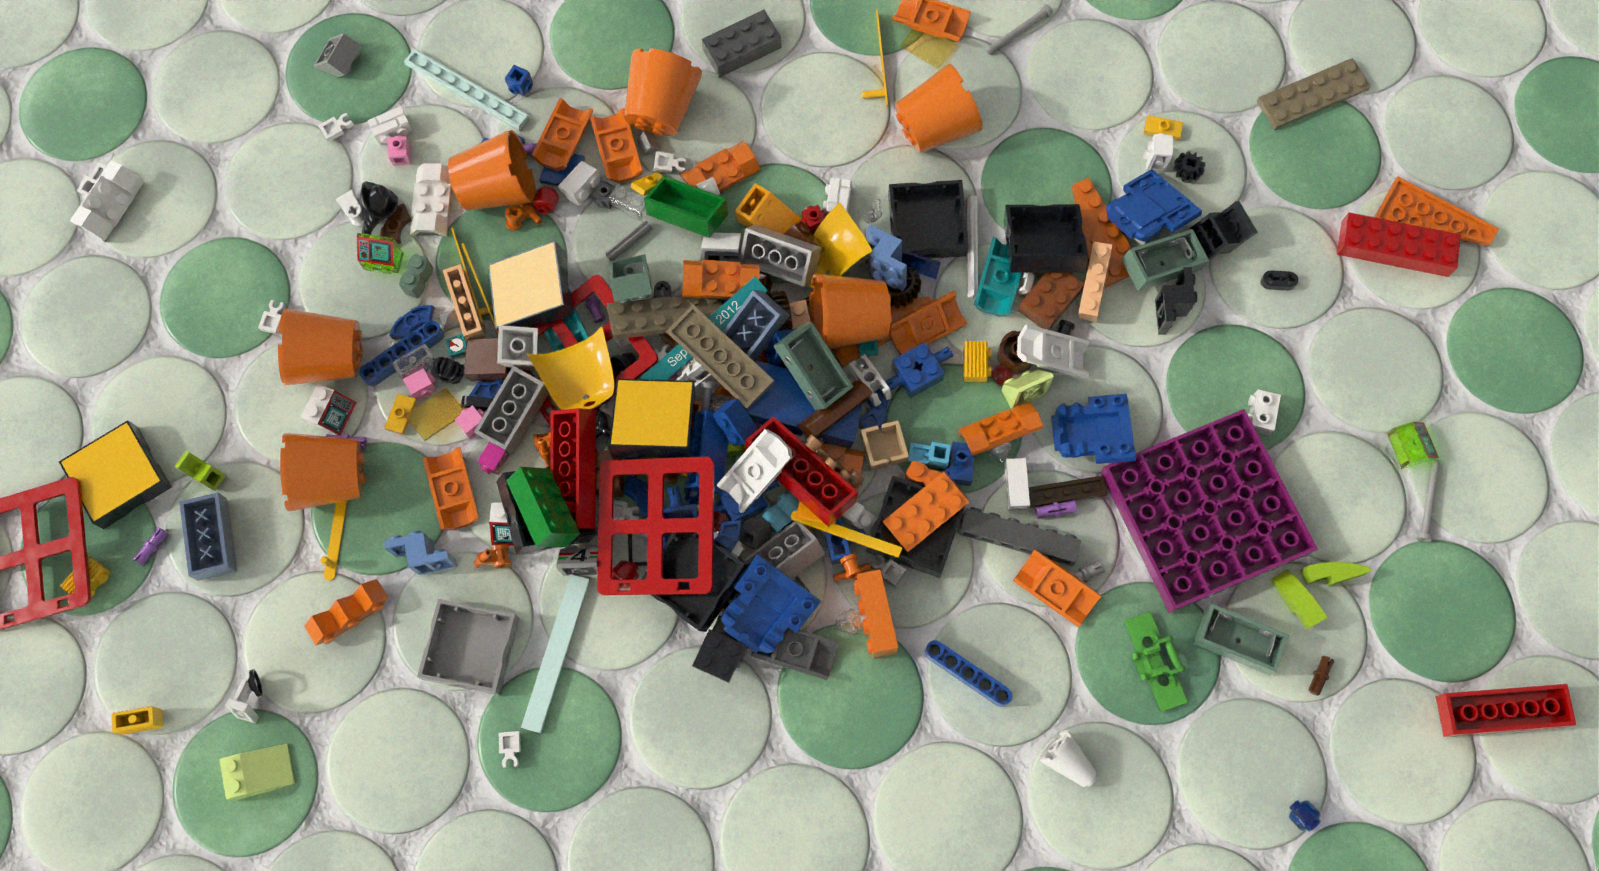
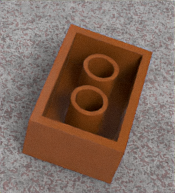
[1018,272,1084,330]

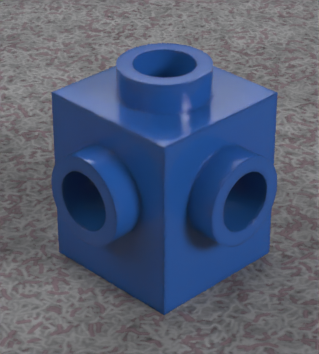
[505,65,533,97]

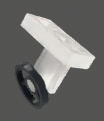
[225,669,263,724]

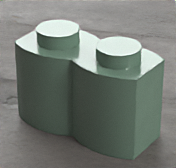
[399,254,433,298]

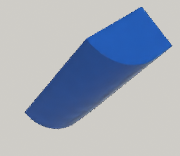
[686,410,729,493]

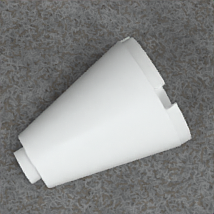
[1039,730,1097,787]

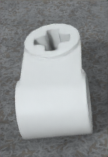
[336,190,364,226]

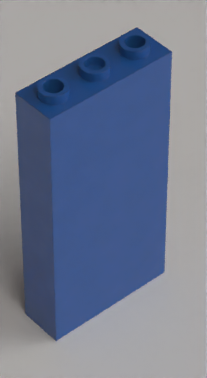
[743,360,862,448]

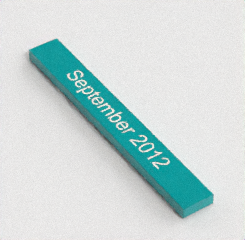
[640,276,768,380]

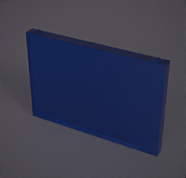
[902,249,941,279]

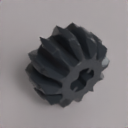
[1173,151,1205,183]
[431,357,464,384]

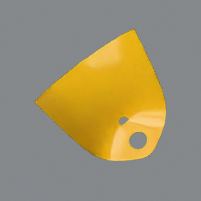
[808,202,872,289]
[526,326,614,410]

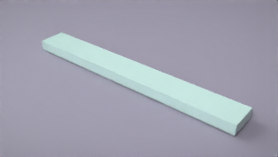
[404,49,530,131]
[521,574,590,734]

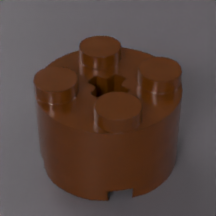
[997,331,1033,375]

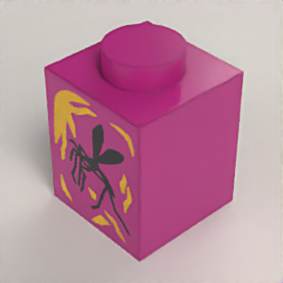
[477,442,510,475]

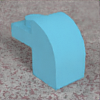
[907,442,951,469]

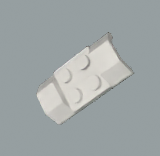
[70,161,144,242]
[410,163,452,237]
[1017,324,1089,377]
[717,429,792,513]

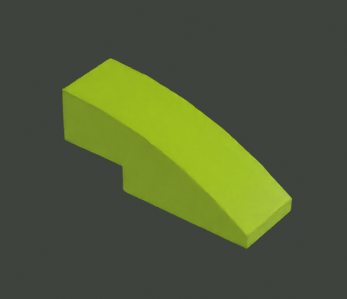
[1301,562,1371,586]
[1270,570,1328,630]

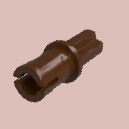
[1308,656,1334,696]

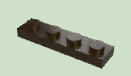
[1028,475,1108,508]

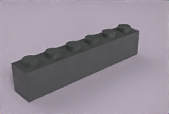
[959,507,1081,566]

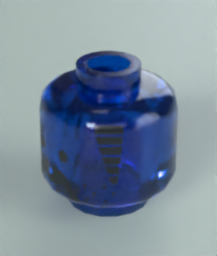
[1289,800,1321,832]

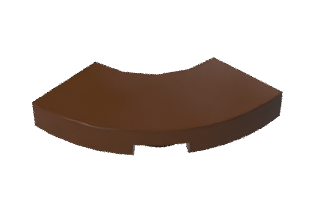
[380,203,412,250]

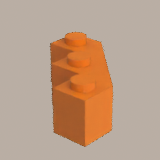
[304,579,389,645]

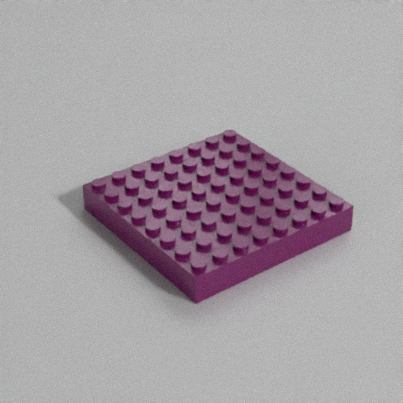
[1100,409,1318,614]

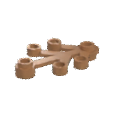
[805,434,864,487]

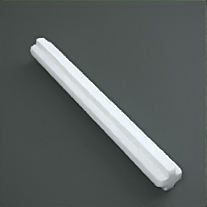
[967,195,979,299]

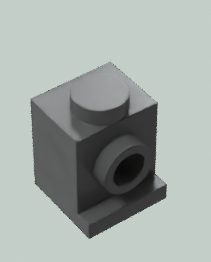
[592,176,621,209]

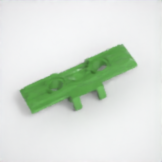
[1124,612,1188,712]

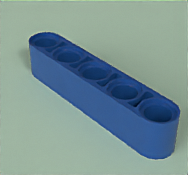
[360,321,444,386]
[925,640,1012,707]

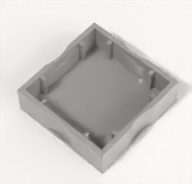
[417,599,520,696]

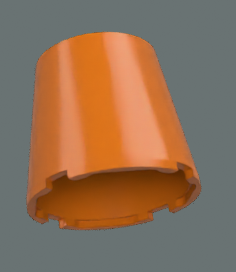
[624,48,702,136]
[894,64,983,153]
[448,130,536,211]
[810,274,892,349]
[278,309,363,385]
[280,433,366,511]

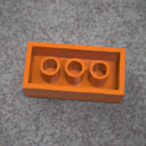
[882,471,970,552]
[853,569,898,659]

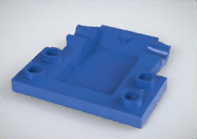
[1106,169,1202,242]
[1051,394,1136,464]
[721,554,821,653]

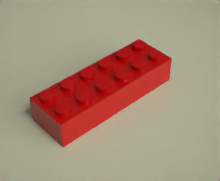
[1337,212,1461,277]
[550,408,596,529]
[745,416,858,527]
[1436,684,1576,737]

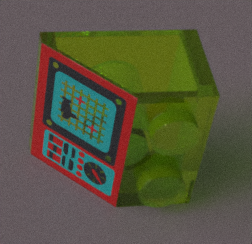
[357,233,404,274]
[1387,422,1439,469]

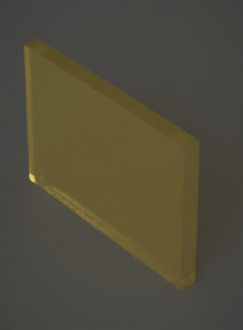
[900,29,956,69]
[405,388,464,441]

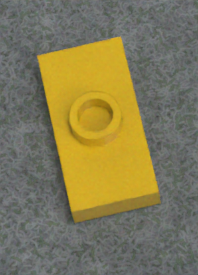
[1143,115,1183,141]
[631,172,663,196]
[384,394,417,435]

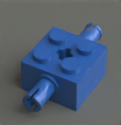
[885,342,954,398]
[714,480,779,523]
[663,486,699,549]

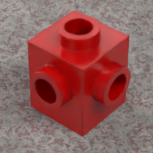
[800,205,827,234]

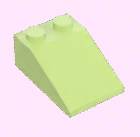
[1001,369,1054,409]
[219,744,295,801]

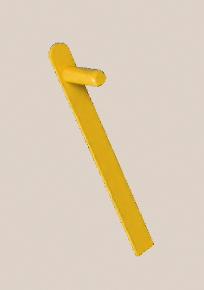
[861,10,888,106]
[451,228,494,327]
[462,243,499,336]
[320,501,347,581]
[791,511,903,558]

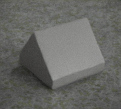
[637,132,660,156]

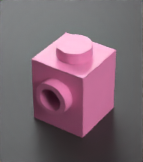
[388,135,411,166]
[403,368,436,400]
[454,405,484,439]

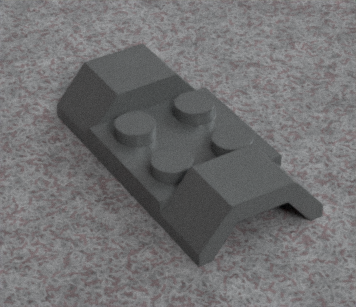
[751,627,839,680]

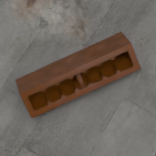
[797,380,873,438]

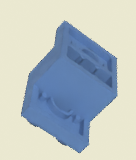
[866,225,907,291]
[384,531,457,575]

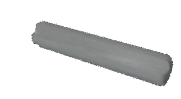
[605,221,652,261]

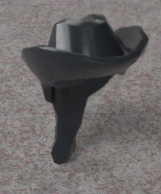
[360,181,398,238]

